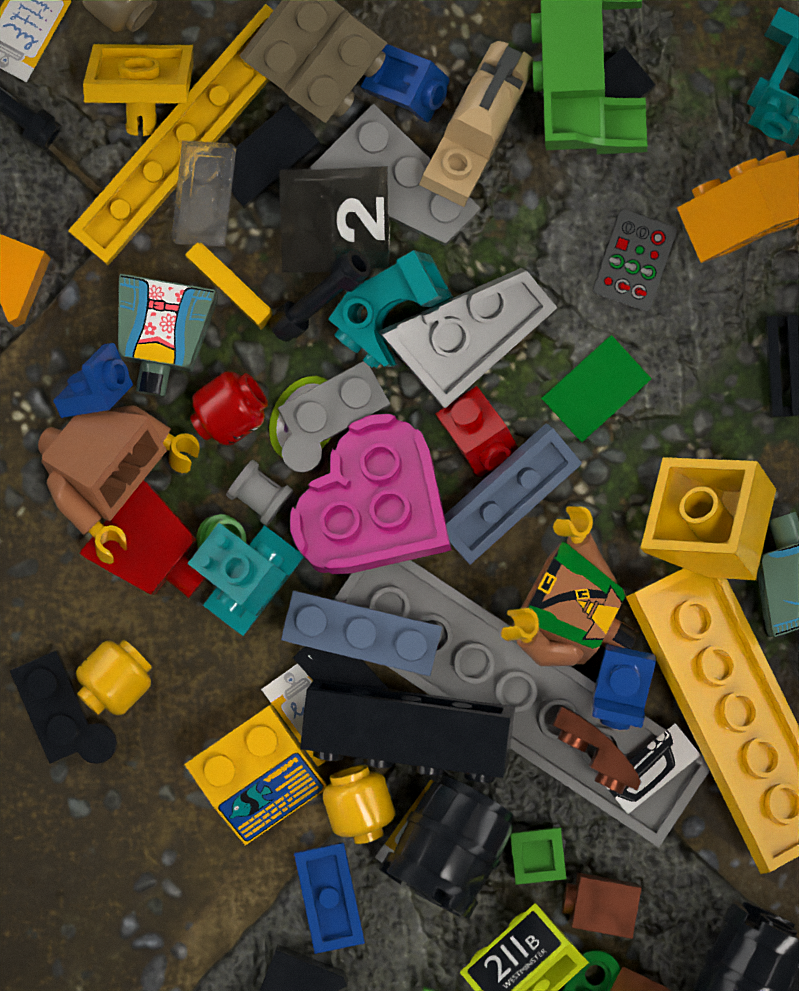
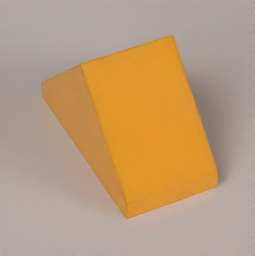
[0,234,51,328]

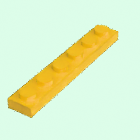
[68,4,274,266]

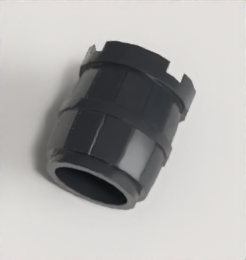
[379,776,514,920]
[693,899,799,991]

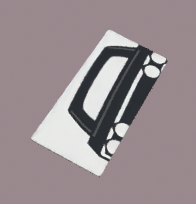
[606,724,701,814]

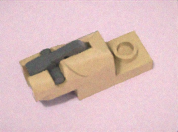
[419,41,534,207]

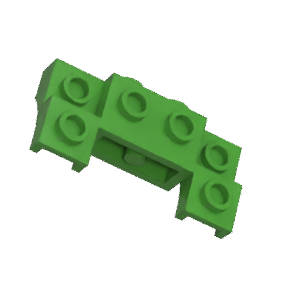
[531,0,647,154]

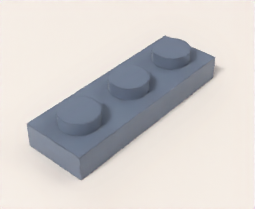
[444,423,582,565]
[281,591,442,676]

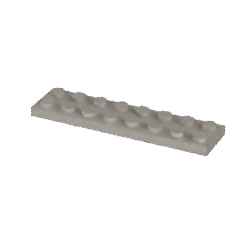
[334,560,710,847]

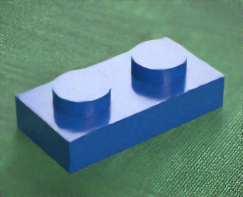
[294,842,365,954]

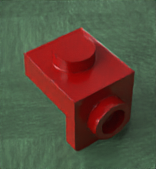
[435,386,518,477]

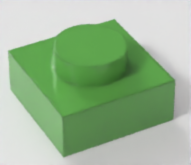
[510,827,566,885]

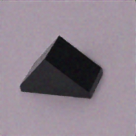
[260,945,348,991]

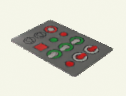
[593,209,677,311]

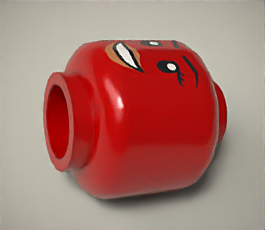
[190,371,268,446]

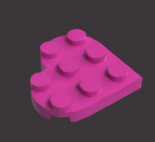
[290,414,452,574]

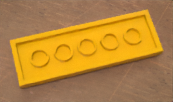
[626,568,799,874]

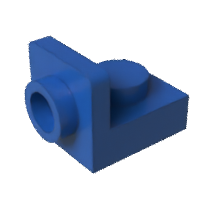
[361,44,450,122]
[53,343,133,418]
[592,644,656,730]

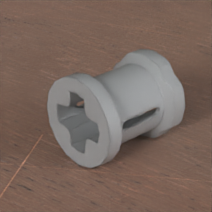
[226,460,293,526]

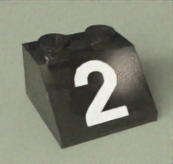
[279,166,390,273]

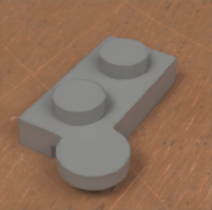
[278,361,390,473]

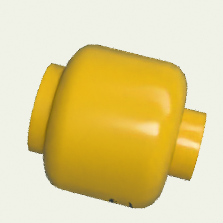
[76,640,152,716]
[323,764,395,844]

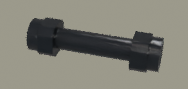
[0,87,62,150]
[269,250,371,342]

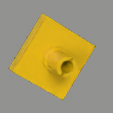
[83,44,194,136]

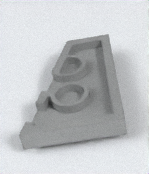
[303,103,481,246]
[377,268,557,408]

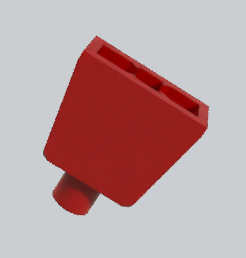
[79,480,206,598]

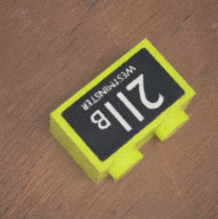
[460,903,589,991]

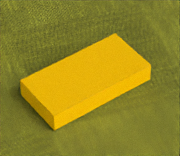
[185,242,273,330]

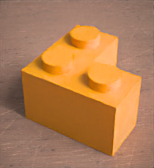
[677,150,799,263]

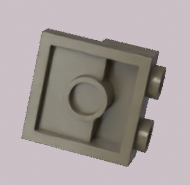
[240,0,387,123]

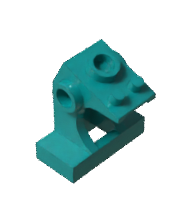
[747,7,799,146]
[328,250,454,368]
[187,523,304,636]

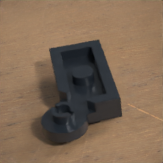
[10,650,118,764]

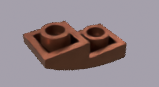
[552,707,641,795]

